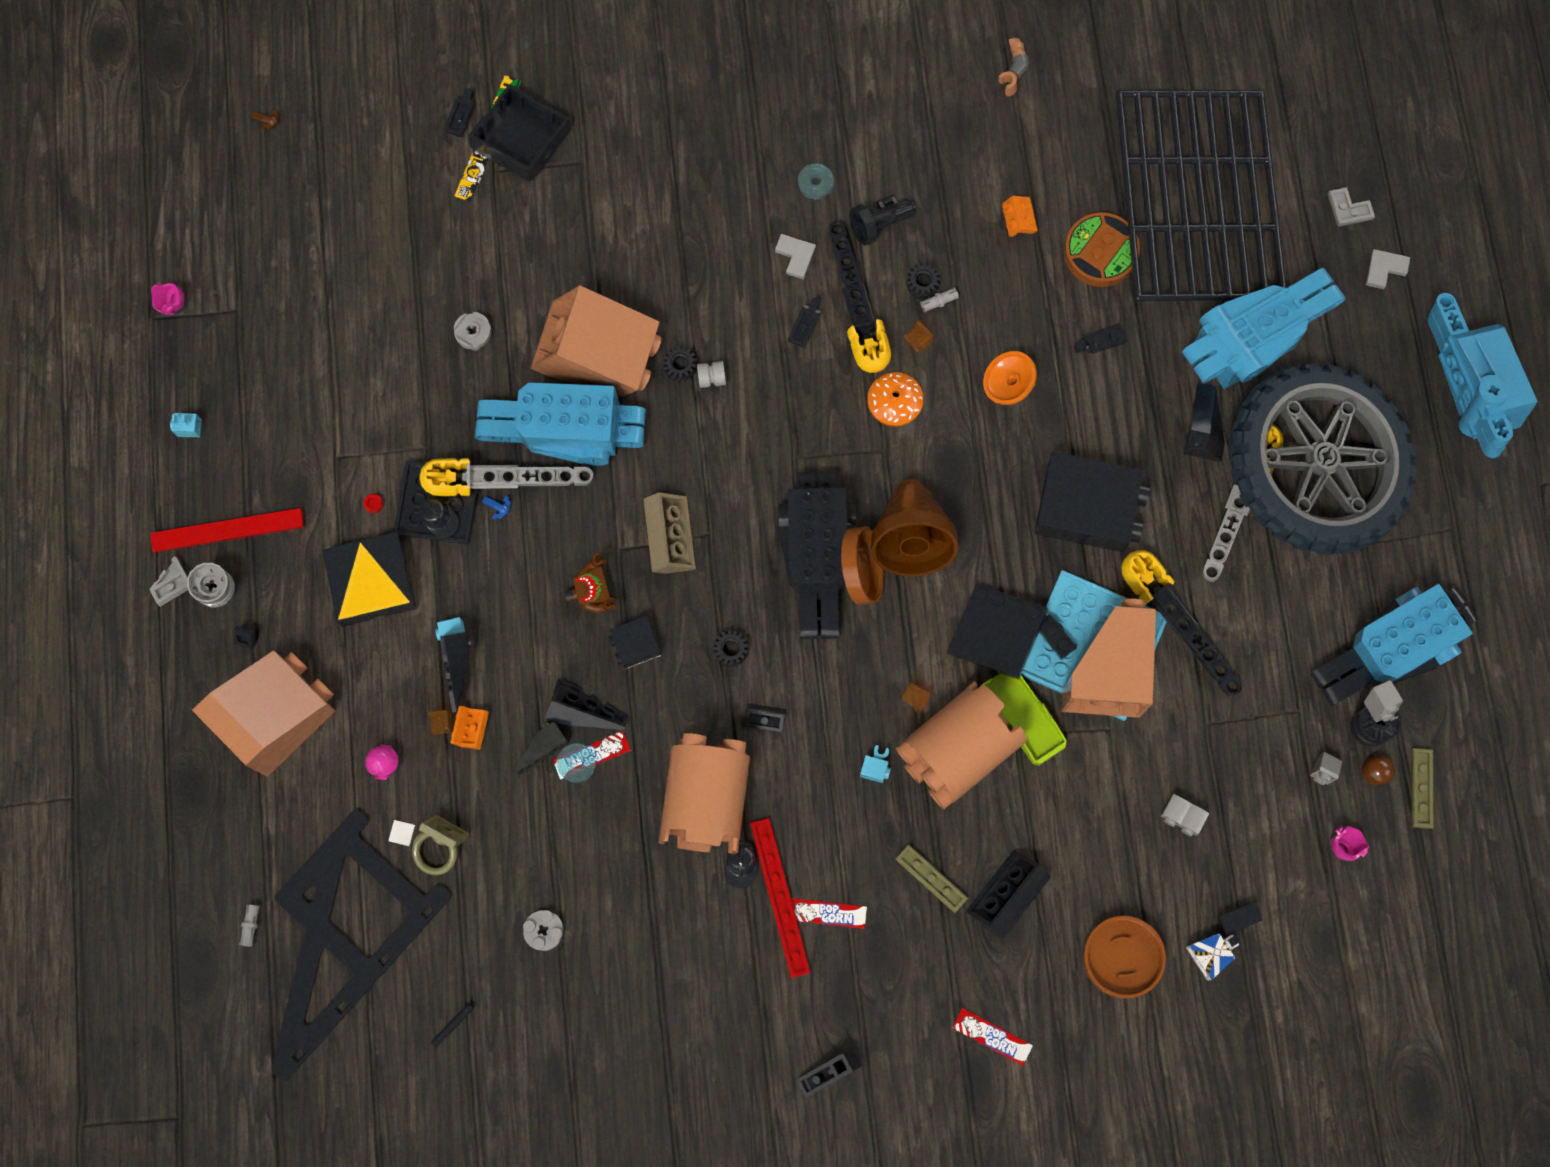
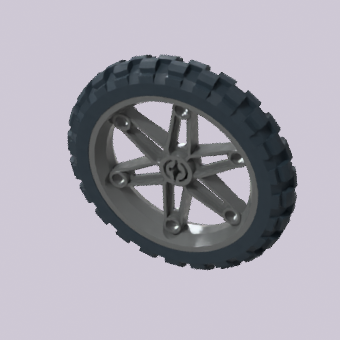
[1228,363,1417,555]

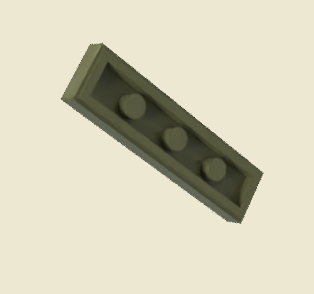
[1411,748,1433,829]
[895,844,968,914]

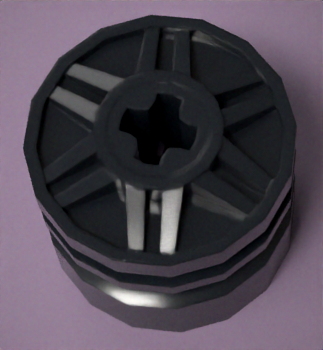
[1350,705,1401,747]

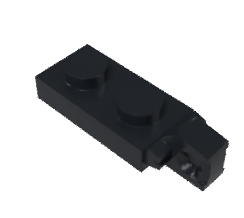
[444,88,475,138]
[788,297,821,349]
[1074,324,1127,354]
[1039,614,1077,660]

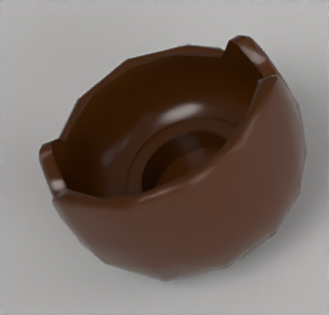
[1362,755,1395,786]

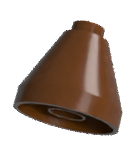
[871,480,958,577]

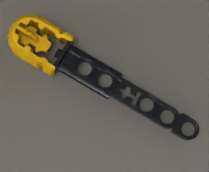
[829,221,891,373]
[1121,550,1242,696]

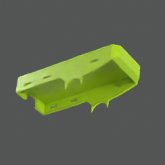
[980,673,1067,765]

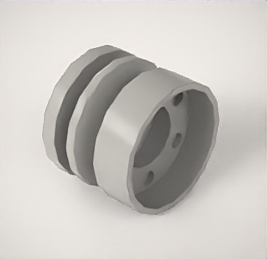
[187,563,235,608]

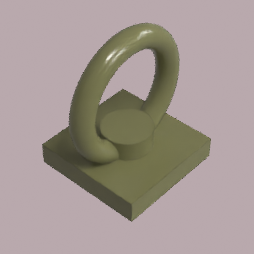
[412,815,470,875]

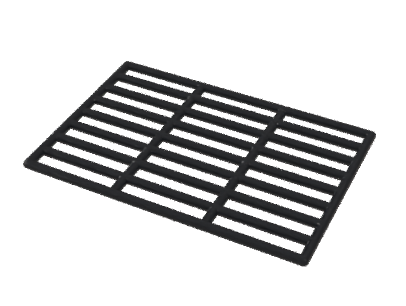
[1116,90,1286,301]

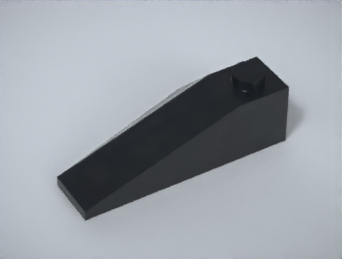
[1184,383,1225,462]
[440,631,473,713]
[545,678,628,730]

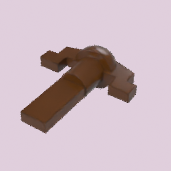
[251,110,279,130]

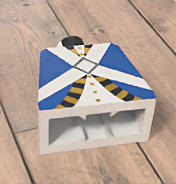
[1186,934,1239,981]

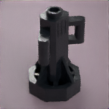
[849,195,916,246]

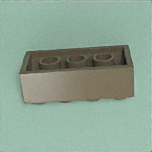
[644,492,696,574]

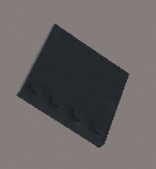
[393,461,478,545]
[947,583,1048,680]

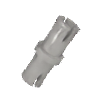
[920,287,959,313]
[239,905,260,947]

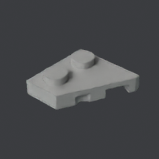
[149,556,188,607]

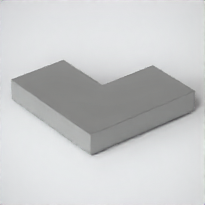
[1328,187,1375,227]
[775,234,816,280]
[1366,249,1410,289]

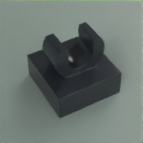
[233,624,256,649]

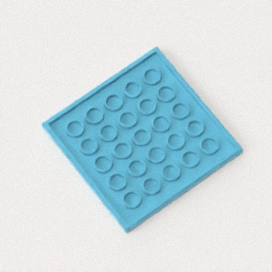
[1021,570,1167,721]

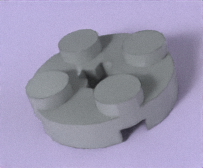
[454,312,492,350]
[523,910,564,951]

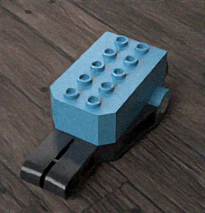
[1310,584,1479,707]

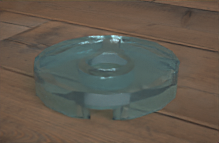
[798,164,834,199]
[557,744,596,783]

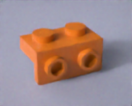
[1002,196,1038,237]
[451,706,489,750]

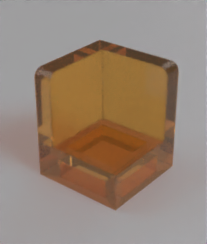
[904,320,933,354]
[902,683,931,714]
[428,710,452,735]

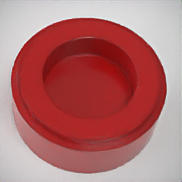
[363,494,384,514]

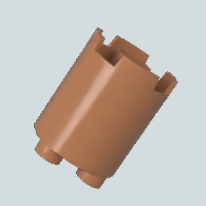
[896,682,1027,810]
[659,734,750,854]

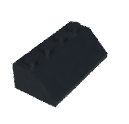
[966,850,1051,940]

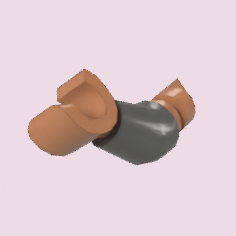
[999,38,1029,97]

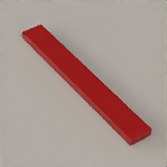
[150,508,304,553]
[750,818,810,978]

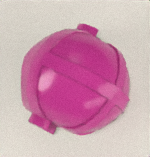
[151,283,185,315]
[365,744,399,780]
[1331,826,1369,861]

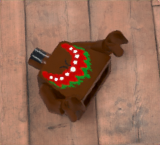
[564,553,617,614]

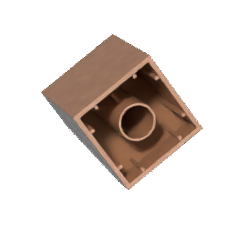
[530,285,661,397]
[1061,599,1156,718]
[192,650,336,777]

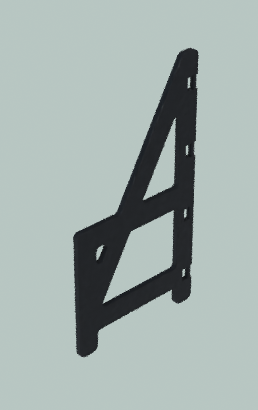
[271,810,451,1081]

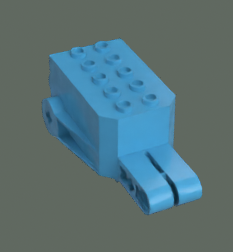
[1182,268,1346,390]
[1427,293,1538,458]
[475,383,646,466]

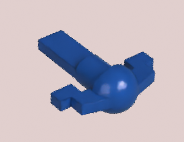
[482,496,511,520]

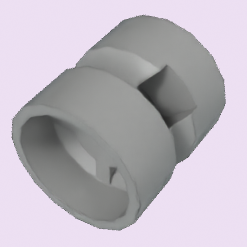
[697,361,726,388]

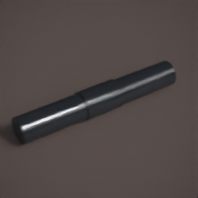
[431,1003,474,1048]

